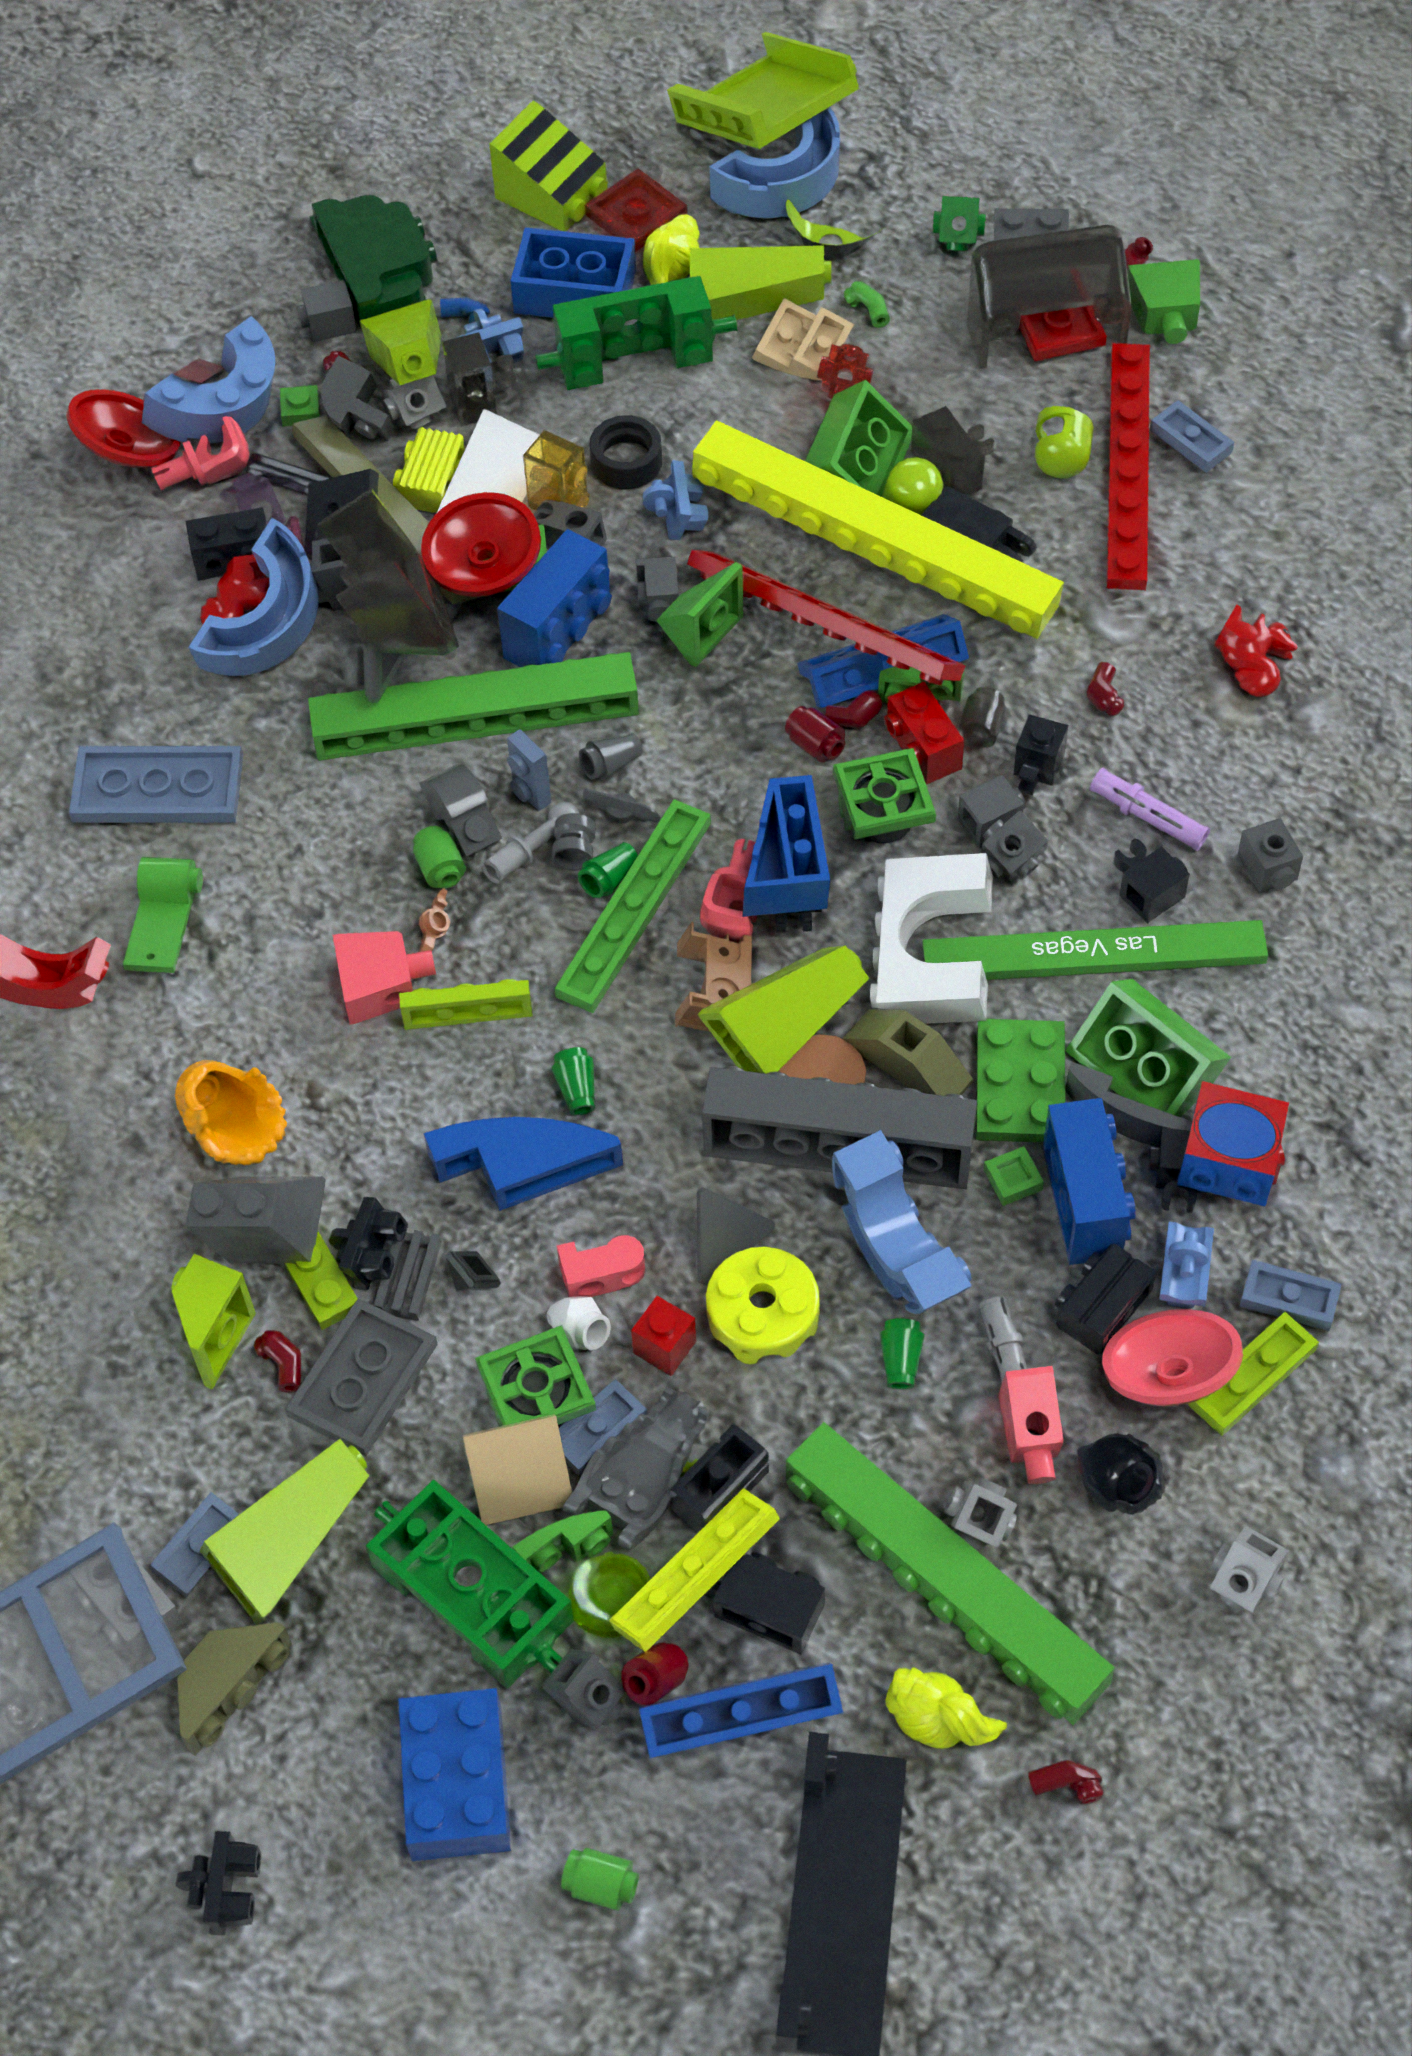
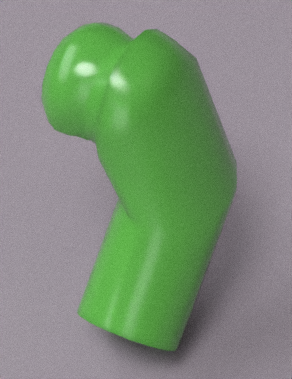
[844,281,890,328]

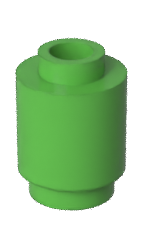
[413,826,466,889]
[561,1847,639,1911]

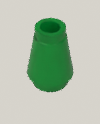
[578,842,638,898]
[551,1047,596,1115]
[879,1318,925,1390]

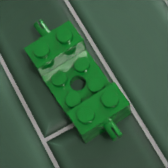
[535,276,738,391]
[366,1479,574,1690]

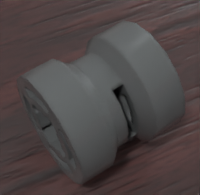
[551,813,596,871]

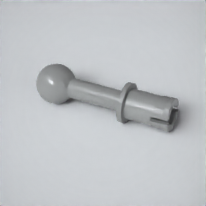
[482,802,580,883]

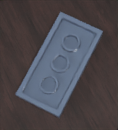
[69,746,243,823]

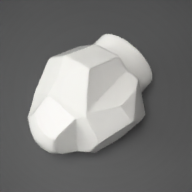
[547,1296,611,1350]

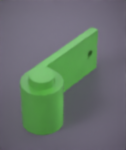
[123,857,203,973]

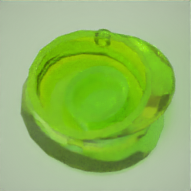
[569,1552,650,1638]

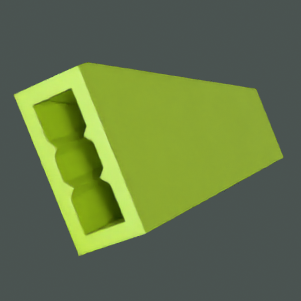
[690,246,832,320]
[360,299,442,385]
[697,945,870,1074]
[199,1439,369,1625]

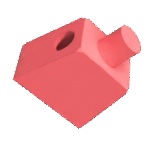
[333,931,436,1025]
[998,1366,1063,1484]

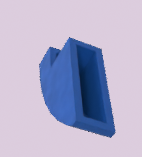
[424,1117,623,1211]

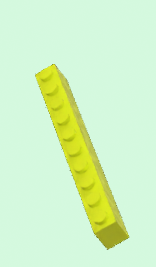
[692,420,1064,639]

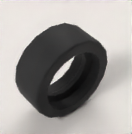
[589,415,663,489]

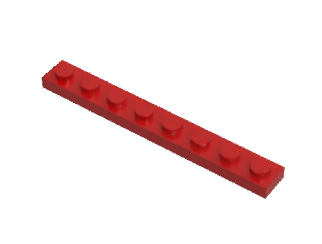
[1106,343,1150,591]
[687,550,966,685]

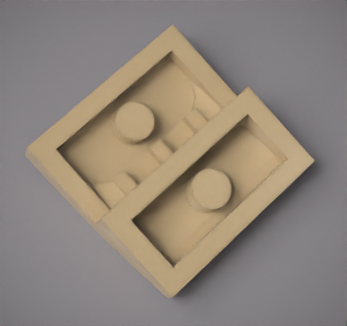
[752,298,854,381]
[463,1414,572,1525]

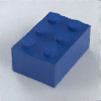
[510,227,636,318]
[497,529,612,667]
[1042,1098,1136,1265]
[398,1688,511,1862]

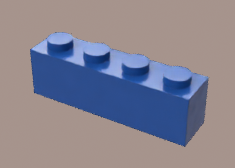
[639,1662,843,1758]

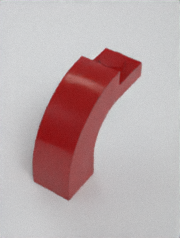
[0,934,111,1009]

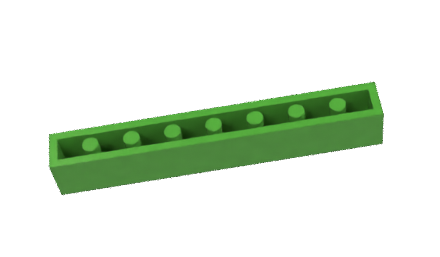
[308,652,639,761]
[786,1422,1115,1725]

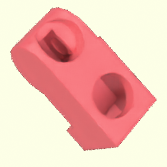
[556,1235,645,1297]

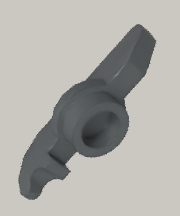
[583,788,661,823]

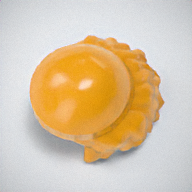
[175,1060,287,1166]

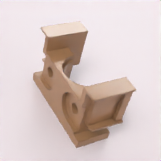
[675,921,752,1032]

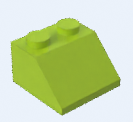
[171,1254,256,1389]

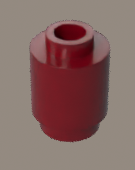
[785,706,846,763]
[621,1642,689,1705]

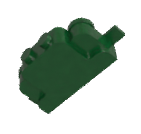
[309,195,437,332]

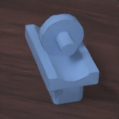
[455,308,524,375]
[642,460,708,540]
[1159,1221,1214,1309]

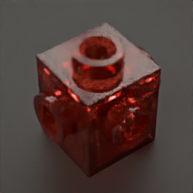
[817,344,874,399]

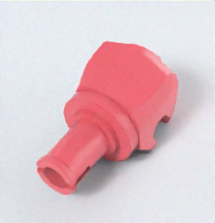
[151,416,249,491]
[699,839,757,943]

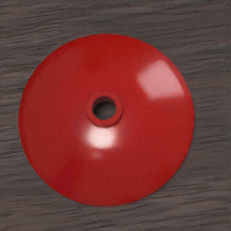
[66,389,181,468]
[421,492,541,597]

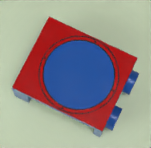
[1177,1081,1289,1207]

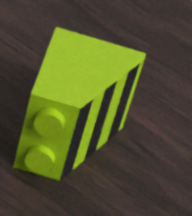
[489,101,608,232]

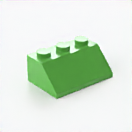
[805,380,916,497]
[1065,979,1231,1117]

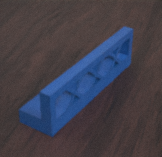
[797,614,969,708]

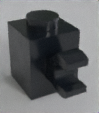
[1013,714,1068,795]
[1113,838,1190,923]
[1148,1128,1209,1213]

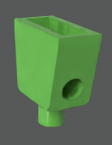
[1125,259,1200,344]

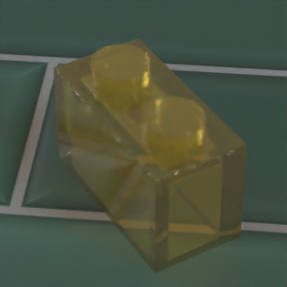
[523,430,589,511]

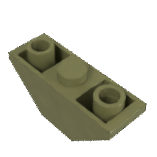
[842,1009,973,1096]
[177,1622,292,1756]

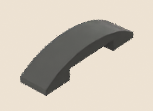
[1065,1062,1193,1146]

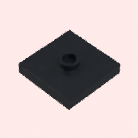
[304,468,379,560]

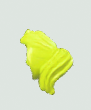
[643,214,700,285]
[885,1667,1007,1749]

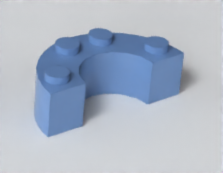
[709,107,840,218]
[142,316,275,443]
[188,518,319,676]
[832,1130,972,1314]

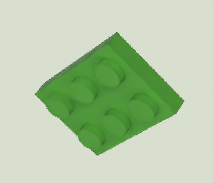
[976,1019,1065,1143]

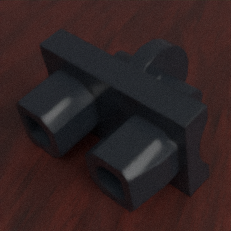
[328,1197,408,1290]
[175,1831,262,1936]

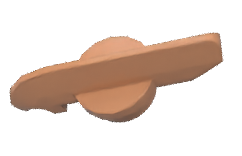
[418,888,450,952]

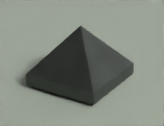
[445,1251,501,1291]

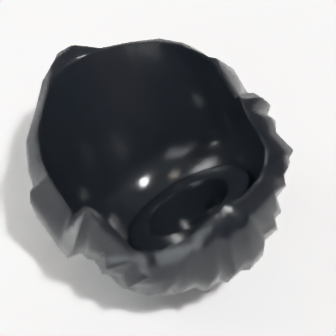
[1077,1433,1166,1515]

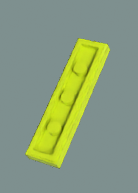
[609,1488,780,1652]

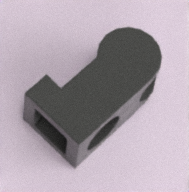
[534,500,607,547]

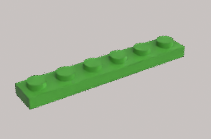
[554,799,711,1013]

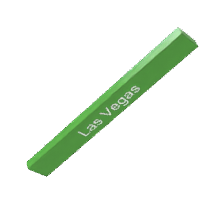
[922,920,1268,980]

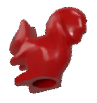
[200,555,270,624]
[1214,604,1298,697]

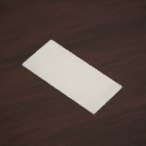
[437,409,550,512]

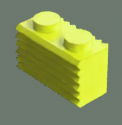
[393,427,465,513]

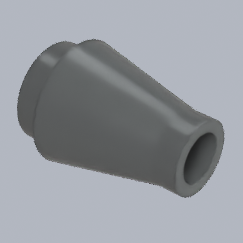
[579,733,643,780]

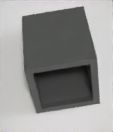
[186,1176,326,1264]

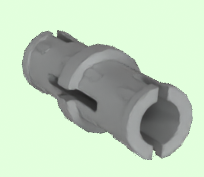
[979,1296,1028,1381]

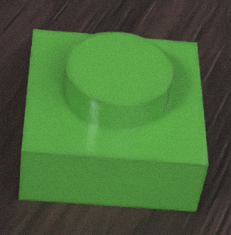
[280,385,320,427]
[983,1146,1044,1206]

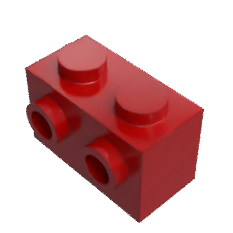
[884,682,964,785]

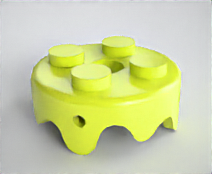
[705,1246,820,1365]

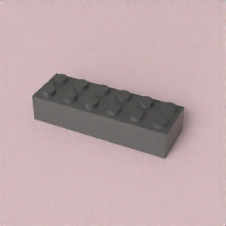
[702,1066,977,1190]

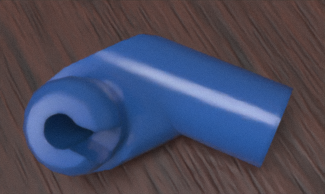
[440,298,490,323]

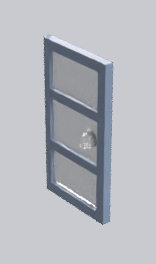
[0,1522,187,1784]

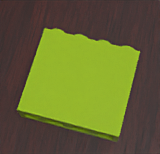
[667,32,859,149]

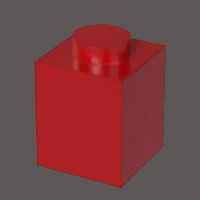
[631,1296,697,1376]

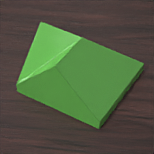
[656,562,743,667]

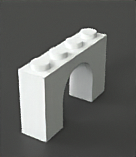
[870,853,993,1024]

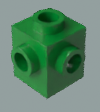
[933,196,986,251]

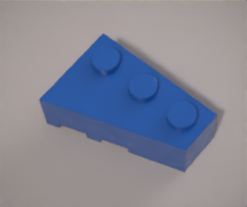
[742,775,830,917]

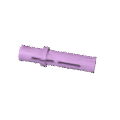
[1089,768,1210,851]

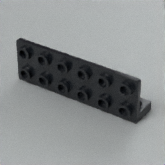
[776,1732,907,2056]

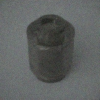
[957,687,1006,749]

